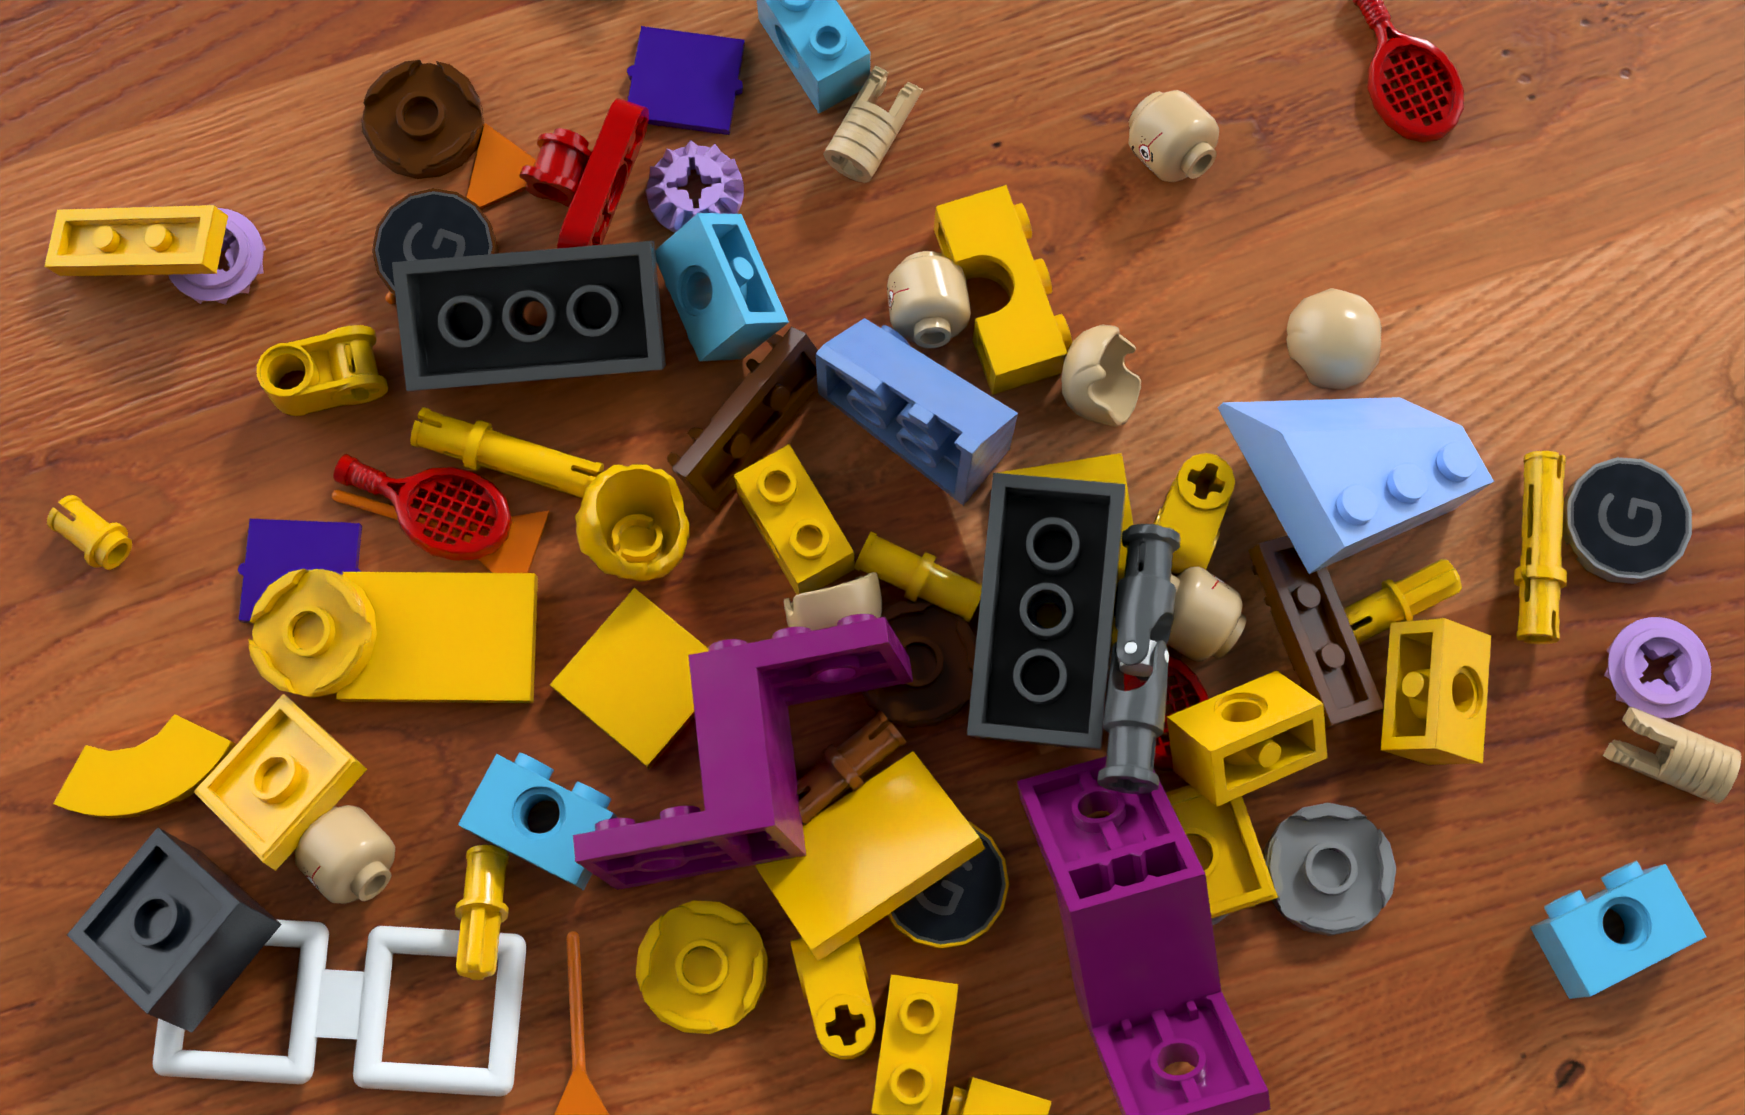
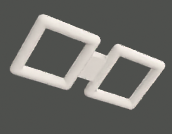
[152,919,527,1097]

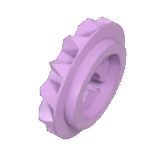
[646,140,744,233]
[168,208,266,305]
[1604,617,1711,720]

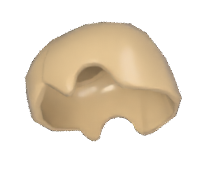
[1286,288,1382,390]
[1061,324,1141,427]
[783,572,882,631]

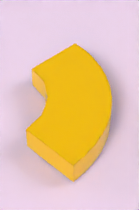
[53,714,237,819]

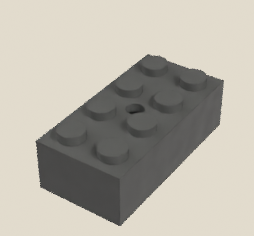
[392,241,666,391]
[967,473,1126,751]

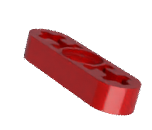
[557,98,649,249]

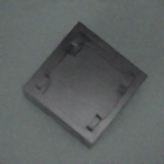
[67,827,282,1032]

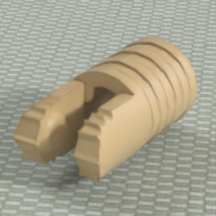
[823,66,923,183]
[1603,707,1741,804]

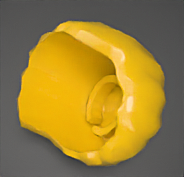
[575,464,690,582]

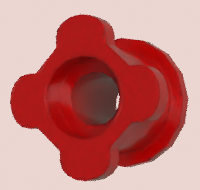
[519,128,592,207]

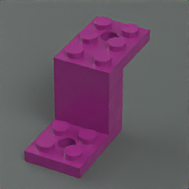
[573,614,913,890]
[1017,756,1271,1115]

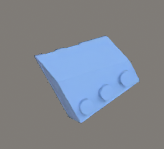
[1217,397,1494,574]

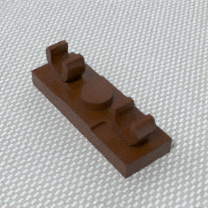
[667,326,818,511]
[1248,535,1384,729]

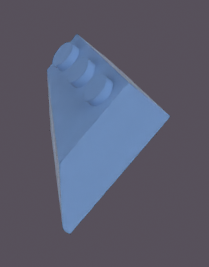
[816,318,1018,506]

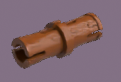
[797,710,907,825]

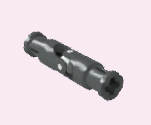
[1097,524,1181,794]

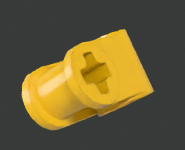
[257,325,388,416]
[1153,453,1235,575]
[790,935,876,1060]

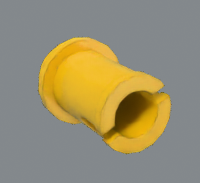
[47,495,132,570]

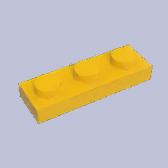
[44,205,228,276]

